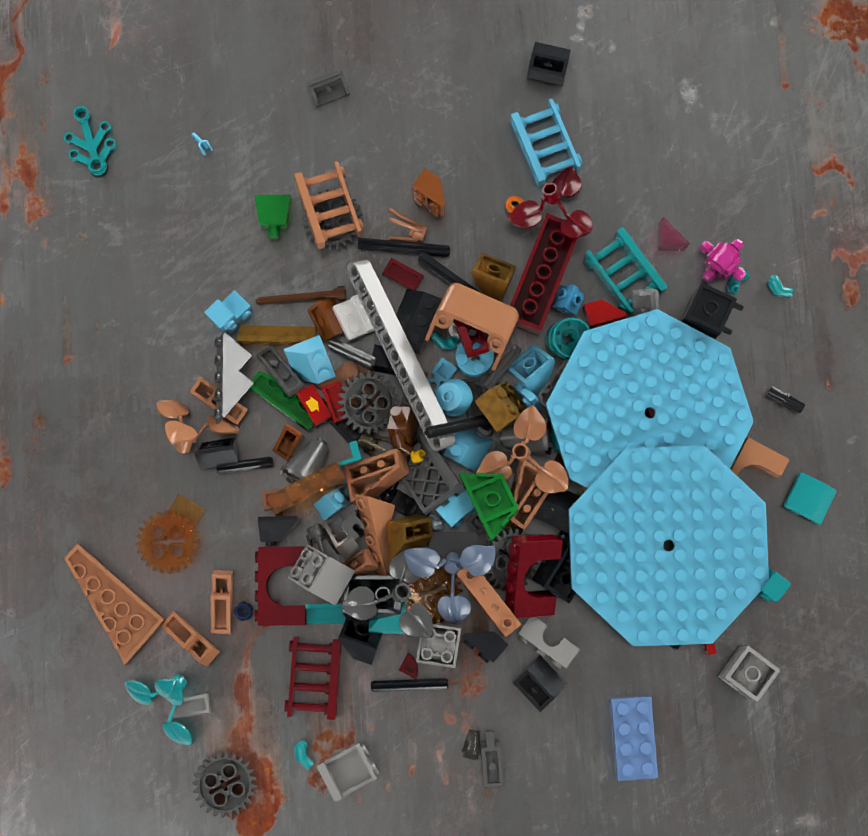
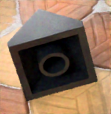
[194,437,239,469]

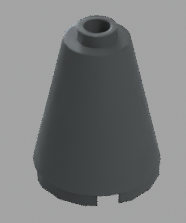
[499,417,552,455]
[279,438,329,493]

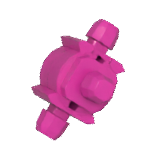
[700,239,746,283]

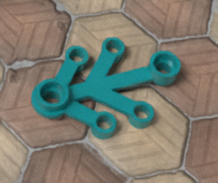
[63,106,117,176]

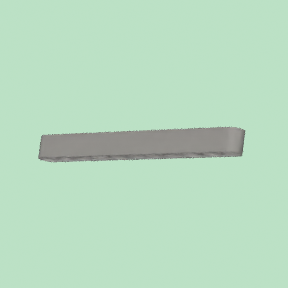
[347,260,455,451]

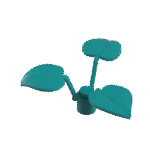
[124,674,193,745]

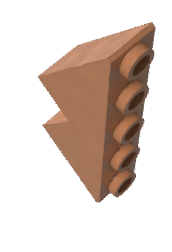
[355,494,395,576]

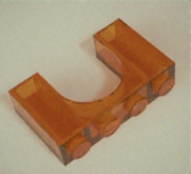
[266,461,347,516]

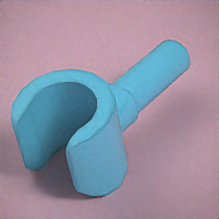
[191,132,212,155]

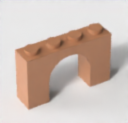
[730,437,790,478]

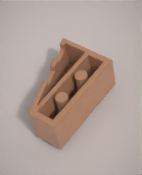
[344,449,409,505]
[508,461,548,530]

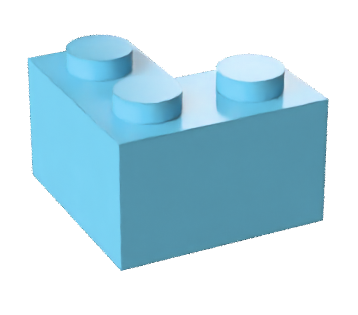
[204,290,253,334]

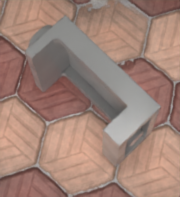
[317,742,379,802]

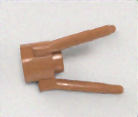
[389,208,427,243]

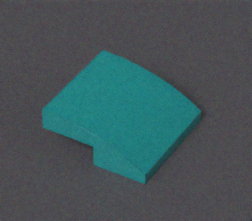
[783,472,837,525]

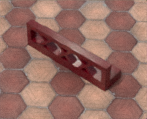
[444,293,490,358]

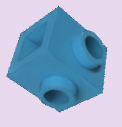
[552,284,585,316]

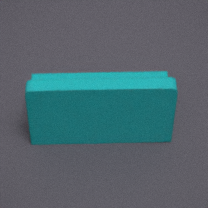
[338,441,363,470]
[305,604,346,624]

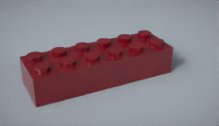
[510,213,578,335]

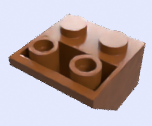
[412,169,445,218]

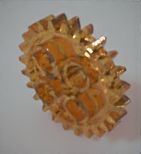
[136,510,200,574]
[405,562,463,624]

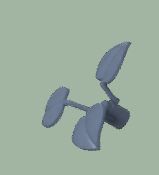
[404,545,495,624]

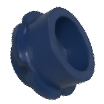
[234,602,253,621]

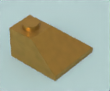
[471,253,516,302]

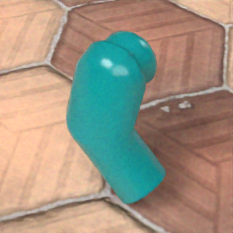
[727,270,750,294]
[768,275,793,297]
[431,331,459,350]
[294,740,315,770]

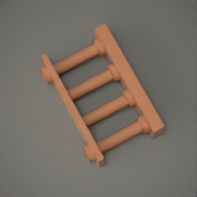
[294,161,364,249]
[456,568,522,637]

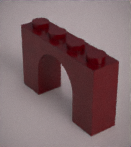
[504,534,563,618]
[254,546,307,626]

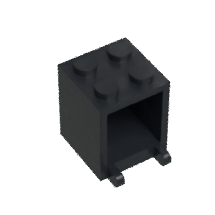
[680,282,744,339]

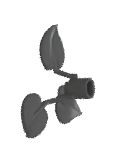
[342,548,432,638]

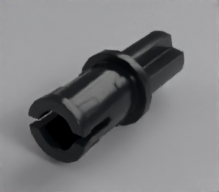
[767,386,805,413]

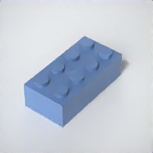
[609,696,658,781]

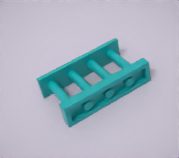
[584,227,668,317]

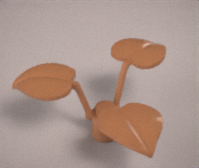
[156,399,240,453]
[476,405,569,493]

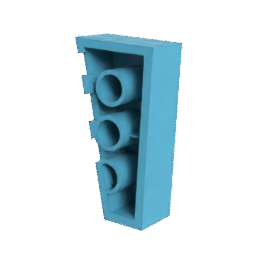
[436,481,508,529]

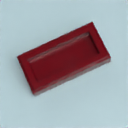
[382,258,424,290]

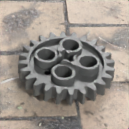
[302,189,363,250]
[336,371,399,434]
[485,528,539,591]
[192,751,258,818]

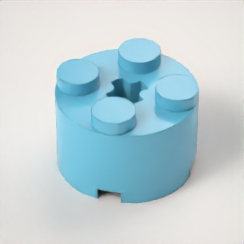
[455,341,494,378]

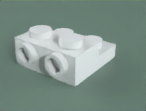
[332,295,375,342]

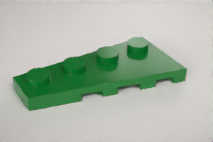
[249,371,328,432]

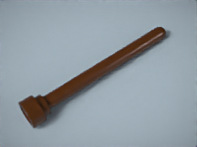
[255,286,346,305]

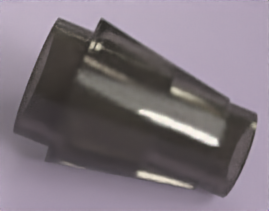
[461,730,481,760]

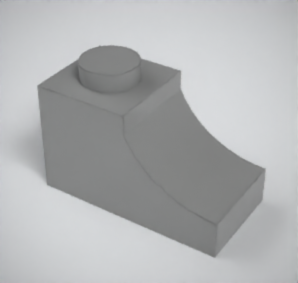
[322,513,361,561]

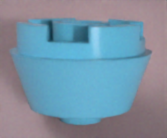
[435,379,473,417]

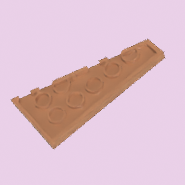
[64,544,165,665]

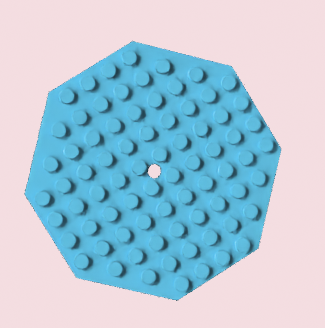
[545,309,754,488]
[568,446,769,646]

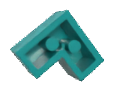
[758,568,791,603]

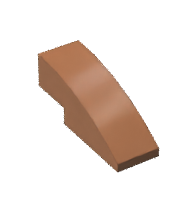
[189,376,248,425]
[211,570,233,634]
[161,611,220,667]

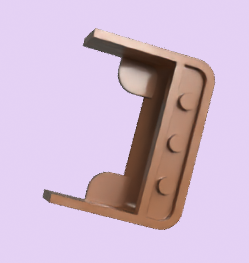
[425,283,519,371]

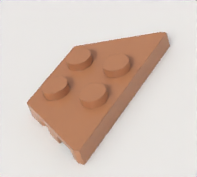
[316,360,383,414]

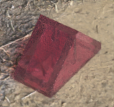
[658,217,690,251]

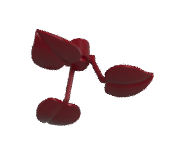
[507,166,593,238]

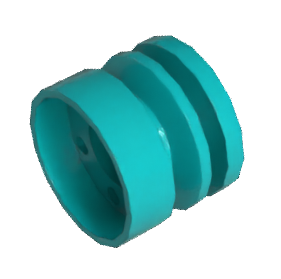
[545,318,590,360]

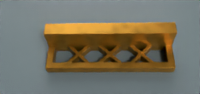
[237,325,316,346]

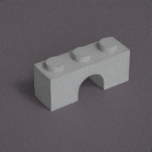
[517,617,580,669]

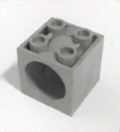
[288,544,355,606]
[416,624,461,668]
[717,645,781,703]

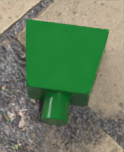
[255,194,292,239]

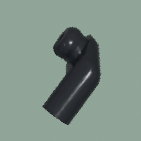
[380,481,399,503]

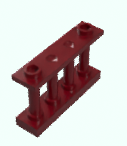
[284,636,341,720]

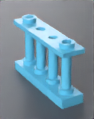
[510,99,582,187]

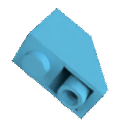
[314,483,352,521]

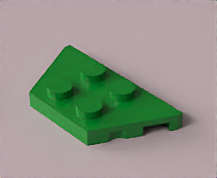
[459,472,519,542]

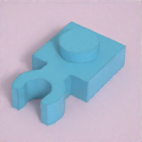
[428,357,458,392]
[514,382,542,411]

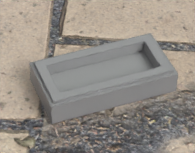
[169,693,212,720]

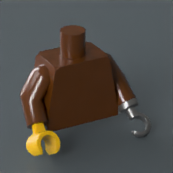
[387,405,426,463]

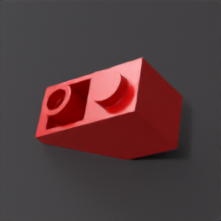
[582,299,627,329]

